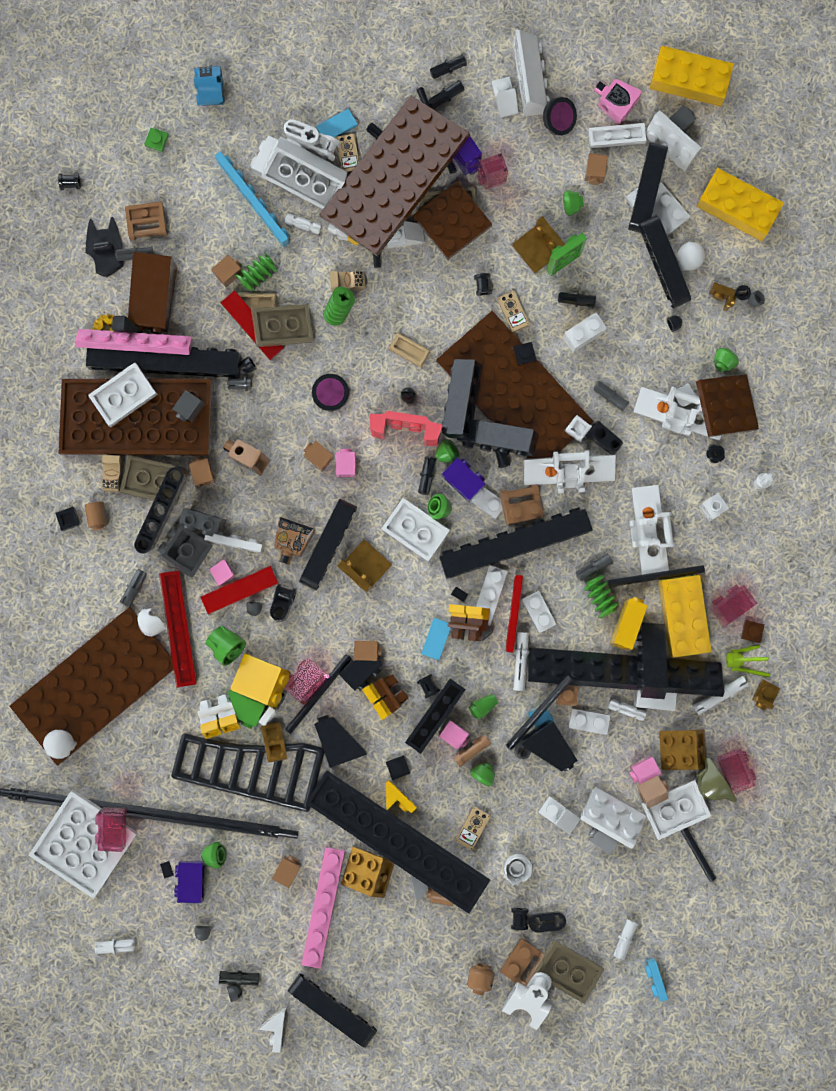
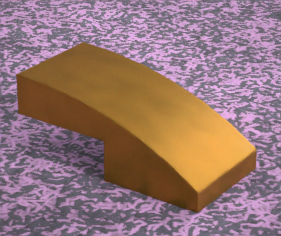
[261,722,287,763]

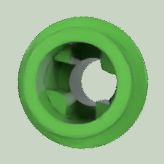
[468,694,498,720]

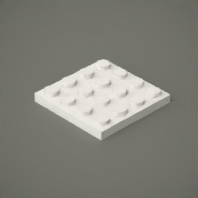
[28,790,138,899]

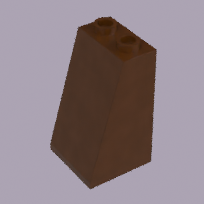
[128,252,177,334]

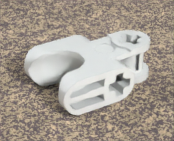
[284,119,341,162]
[502,972,553,1030]

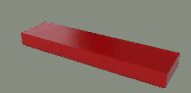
[220,290,284,360]
[200,566,279,615]
[505,575,523,653]

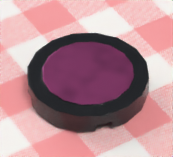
[543,97,577,136]
[312,374,349,412]

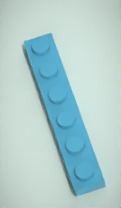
[214,151,289,248]

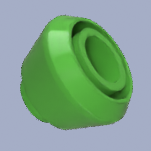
[563,190,584,216]
[714,348,739,372]
[435,439,460,464]
[427,494,452,519]
[470,762,496,787]
[201,842,226,869]

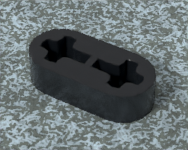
[529,911,566,933]

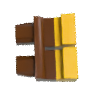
[447,604,490,642]
[362,675,408,720]

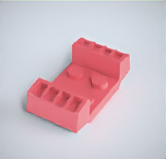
[370,411,443,446]

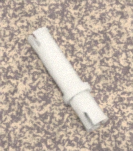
[513,632,530,691]
[692,676,749,716]

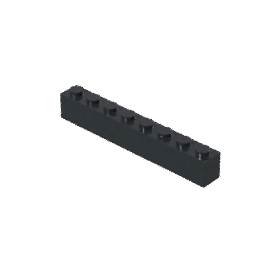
[86,347,241,378]
[439,507,593,580]

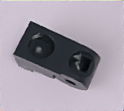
[585,421,623,455]

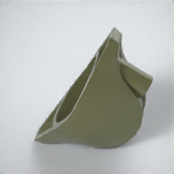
[696,757,737,802]

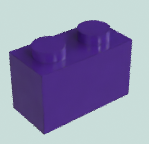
[453,136,482,176]
[441,457,485,503]
[174,861,205,903]

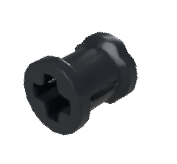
[58,172,80,190]
[474,273,492,296]
[417,674,440,699]
[511,908,529,930]

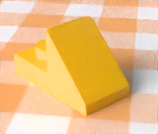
[386,780,417,813]

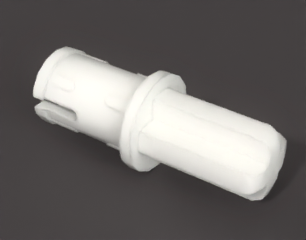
[754,473,773,489]
[614,919,638,960]
[94,939,135,955]

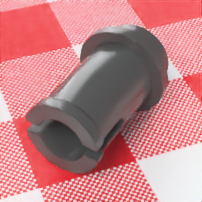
[227,376,252,391]

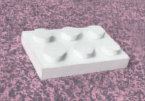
[645,110,701,171]
[625,181,691,236]
[88,363,158,427]
[381,498,450,562]
[641,780,711,840]
[580,786,646,849]

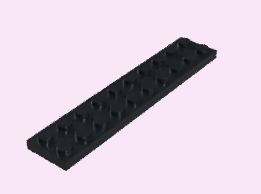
[528,647,725,697]
[305,771,491,914]

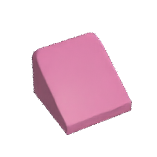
[209,559,235,586]

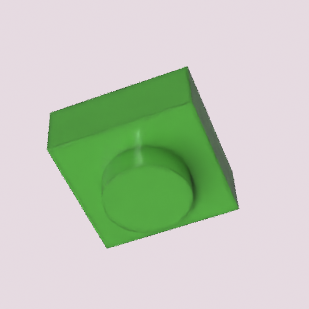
[144,128,169,152]

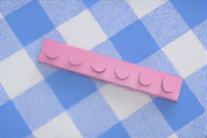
[75,329,193,355]
[301,847,345,969]

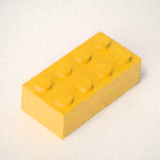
[649,45,734,107]
[696,167,784,241]
[658,575,711,658]

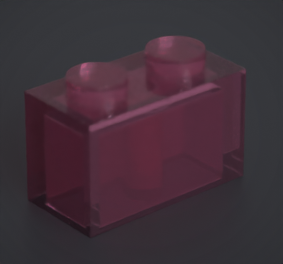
[477,153,508,190]
[710,584,758,626]
[284,658,330,705]
[716,748,756,794]
[95,807,127,852]

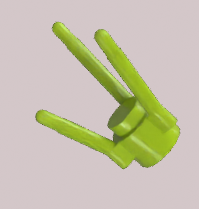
[726,645,770,677]

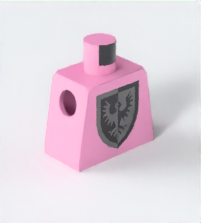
[594,79,642,125]

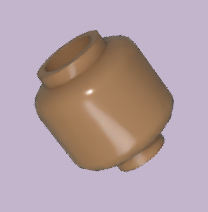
[467,963,495,995]

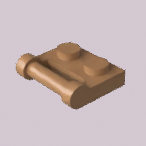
[125,201,167,241]
[499,484,544,525]
[453,734,492,767]
[500,938,545,986]

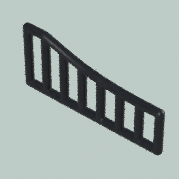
[171,733,324,812]

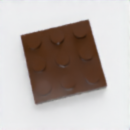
[413,181,492,260]
[696,374,759,437]

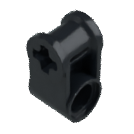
[270,584,297,622]

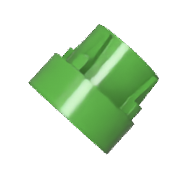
[206,626,246,666]

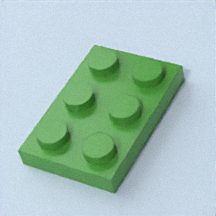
[546,233,587,276]

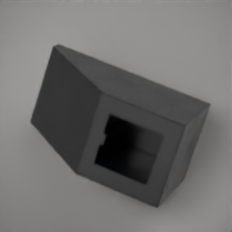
[339,661,383,691]

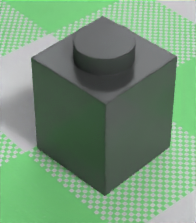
[669,105,696,133]
[173,390,205,423]

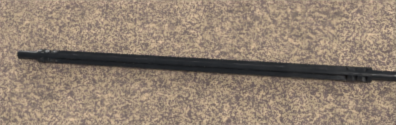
[0,788,299,839]

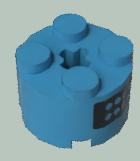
[194,66,225,106]

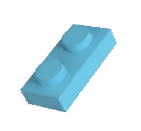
[644,958,668,1002]

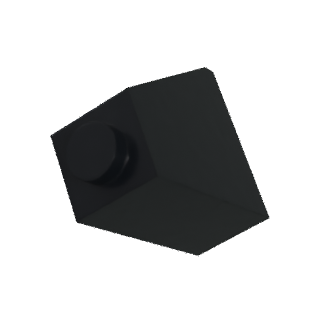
[314,715,367,768]
[517,720,578,772]

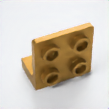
[512,216,565,273]
[337,540,392,593]
[659,729,706,770]
[341,847,394,898]

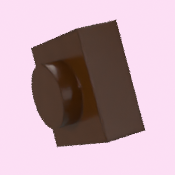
[741,620,765,643]

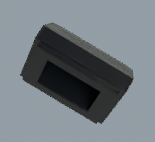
[112,316,139,333]

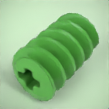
[235,252,278,292]
[323,287,355,326]
[584,575,619,618]

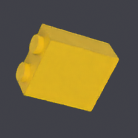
[609,597,648,651]
[230,653,291,708]

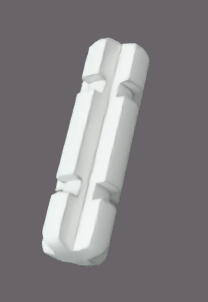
[285,214,321,234]
[608,699,646,721]

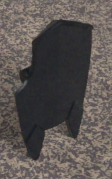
[85,217,124,278]

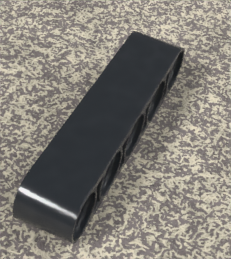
[628,142,668,233]
[638,215,691,309]
[134,466,187,554]
[299,499,357,591]
[288,973,377,1048]

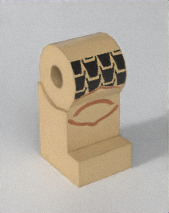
[330,271,366,293]
[102,455,123,492]

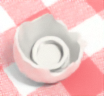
[676,241,705,271]
[138,608,167,637]
[43,730,77,759]
[503,853,532,886]

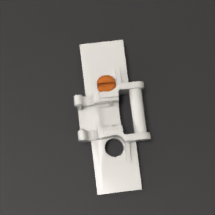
[633,386,721,440]
[524,450,616,493]
[629,485,676,575]

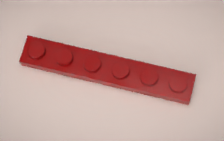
[159,571,197,688]

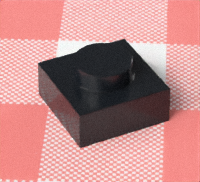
[513,342,537,366]
[55,507,81,531]
[386,755,411,780]

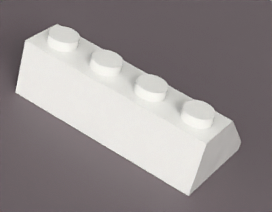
[514,30,550,116]
[261,136,347,209]

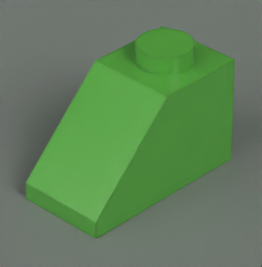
[228,690,267,729]

